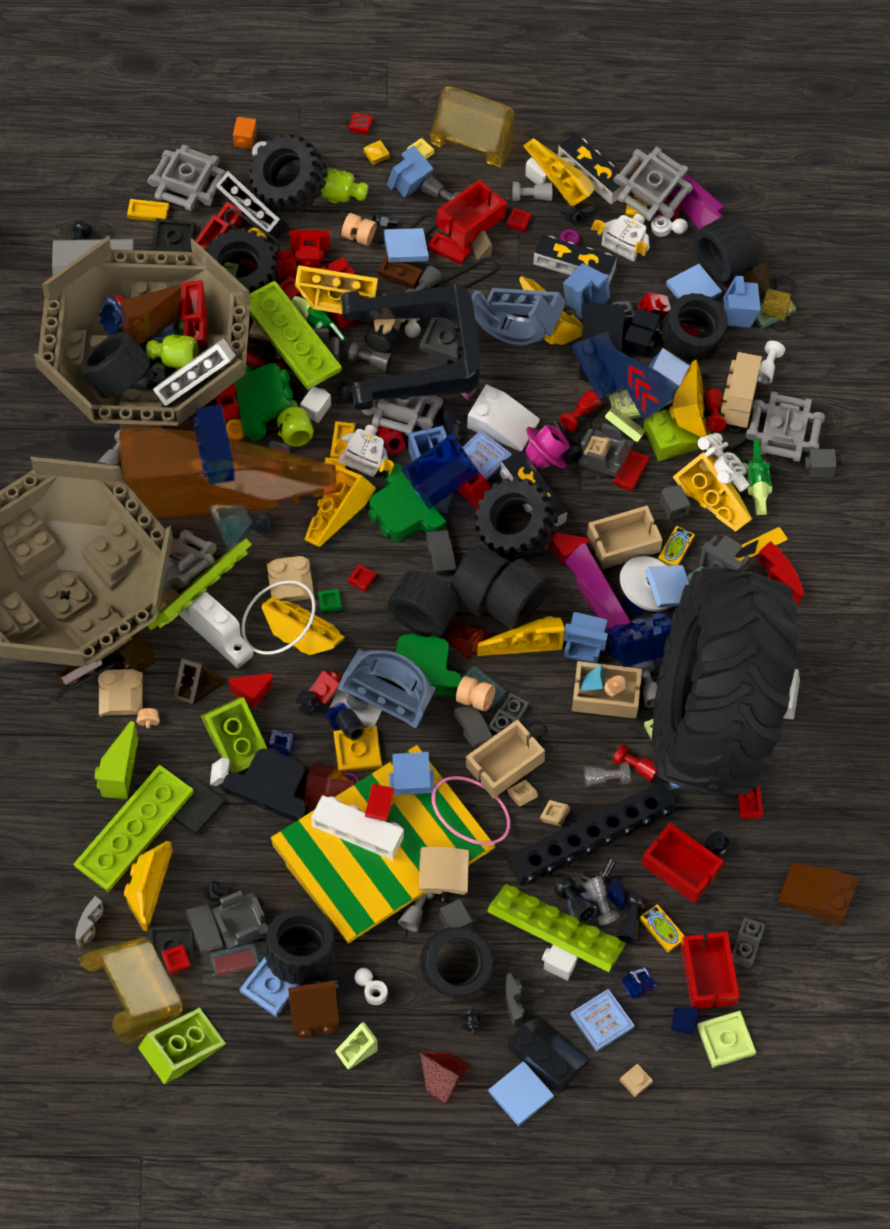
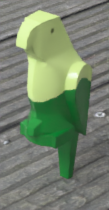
[291,296,346,341]
[748,439,772,515]

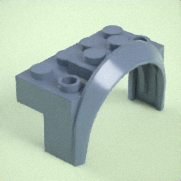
[471,288,566,345]
[337,649,436,728]

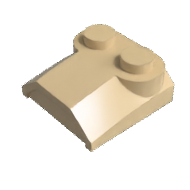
[267,556,314,602]
[98,669,143,717]

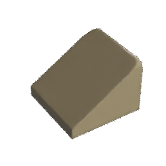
[471,230,492,261]

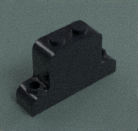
[221,748,307,822]

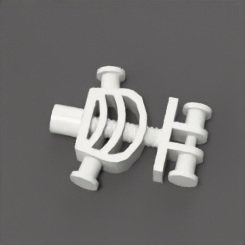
[698,433,750,492]

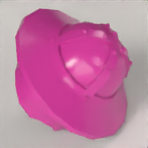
[525,425,569,469]

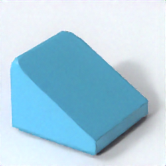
[581,665,605,691]

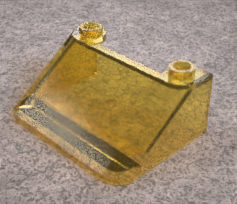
[430,86,515,167]
[78,938,182,1045]

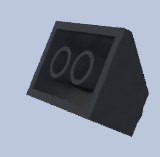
[508,1016,590,1094]

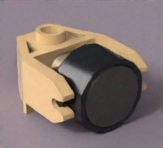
[364,294,405,353]

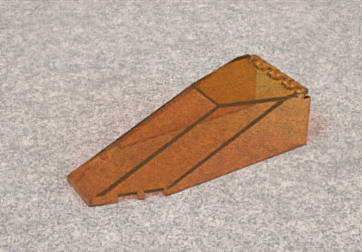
[119,427,337,519]

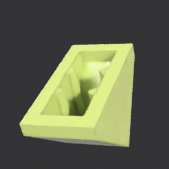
[335,1022,377,1069]

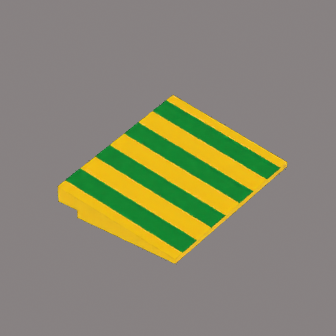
[271,745,495,944]

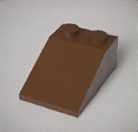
[120,285,182,344]
[777,863,859,927]
[288,981,340,1038]

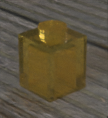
[761,288,793,321]

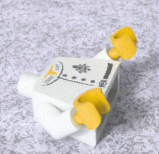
[591,214,649,262]
[332,425,394,477]

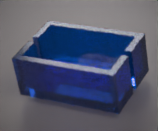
[193,404,235,485]
[401,434,480,509]
[606,613,672,667]

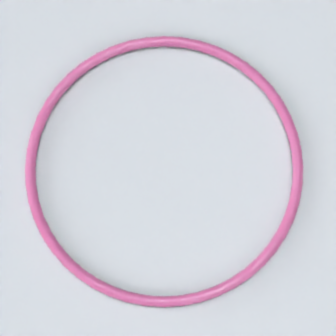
[432,776,510,845]

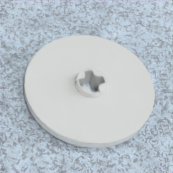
[620,556,671,612]

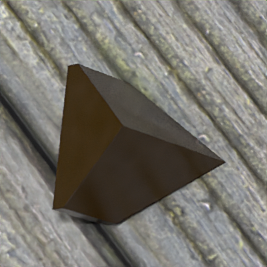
[724,262,769,301]
[173,658,225,704]

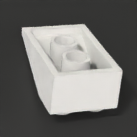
[467,384,540,451]

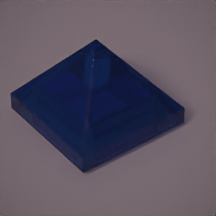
[621,595,643,616]

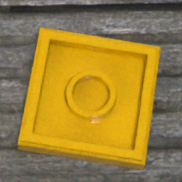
[334,726,382,773]

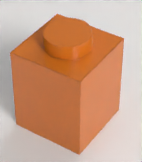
[233,117,257,149]

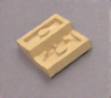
[419,847,469,895]

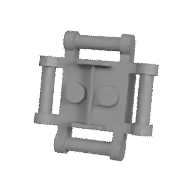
[147,144,226,211]
[613,147,693,222]
[746,391,825,462]
[361,396,443,436]
[163,530,217,591]

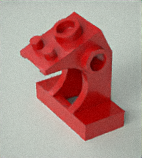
[290,230,330,269]

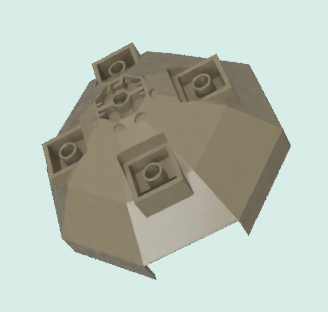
[34,236,250,433]
[0,457,172,667]

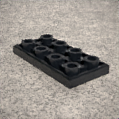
[579,303,625,380]

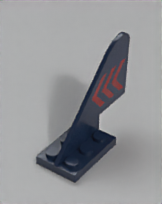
[572,332,674,420]

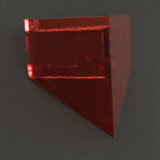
[445,625,497,660]
[304,764,351,807]
[419,1052,470,1104]

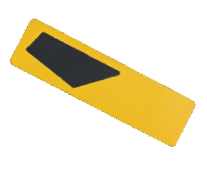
[735,527,788,562]

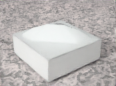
[210,757,230,786]

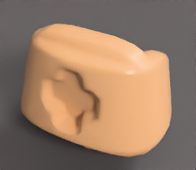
[604,675,627,696]
[137,708,160,728]

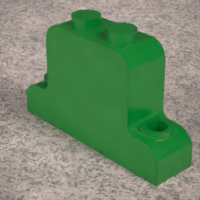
[235,363,293,442]
[368,463,446,542]
[375,634,462,697]

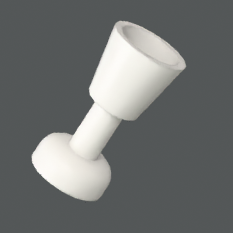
[757,341,785,385]

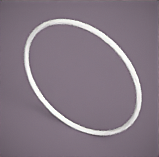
[241,580,315,655]

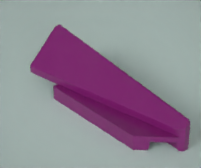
[670,173,724,229]
[564,543,634,638]

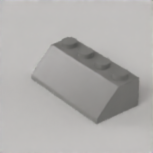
[52,239,134,275]

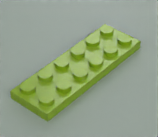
[249,281,342,390]
[148,538,252,630]
[73,765,194,892]
[487,884,626,972]

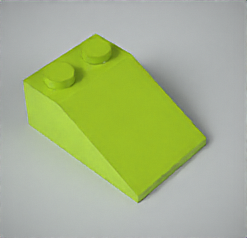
[643,410,712,462]
[201,697,267,773]
[95,721,138,800]
[138,1008,226,1084]

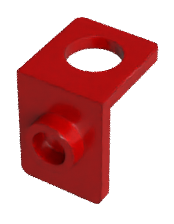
[376,426,406,457]

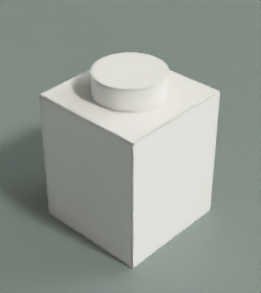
[525,157,551,184]
[300,386,331,423]
[542,945,578,981]

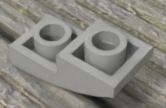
[75,896,104,948]

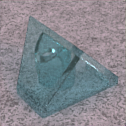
[209,504,252,550]

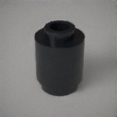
[335,708,364,740]

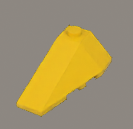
[523,138,595,206]
[519,276,583,345]
[670,360,707,437]
[673,451,752,532]
[304,465,376,547]
[477,616,565,656]

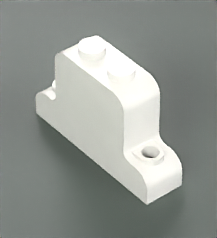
[179,592,254,669]

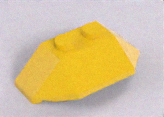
[295,265,378,314]
[261,596,344,655]
[124,841,173,932]

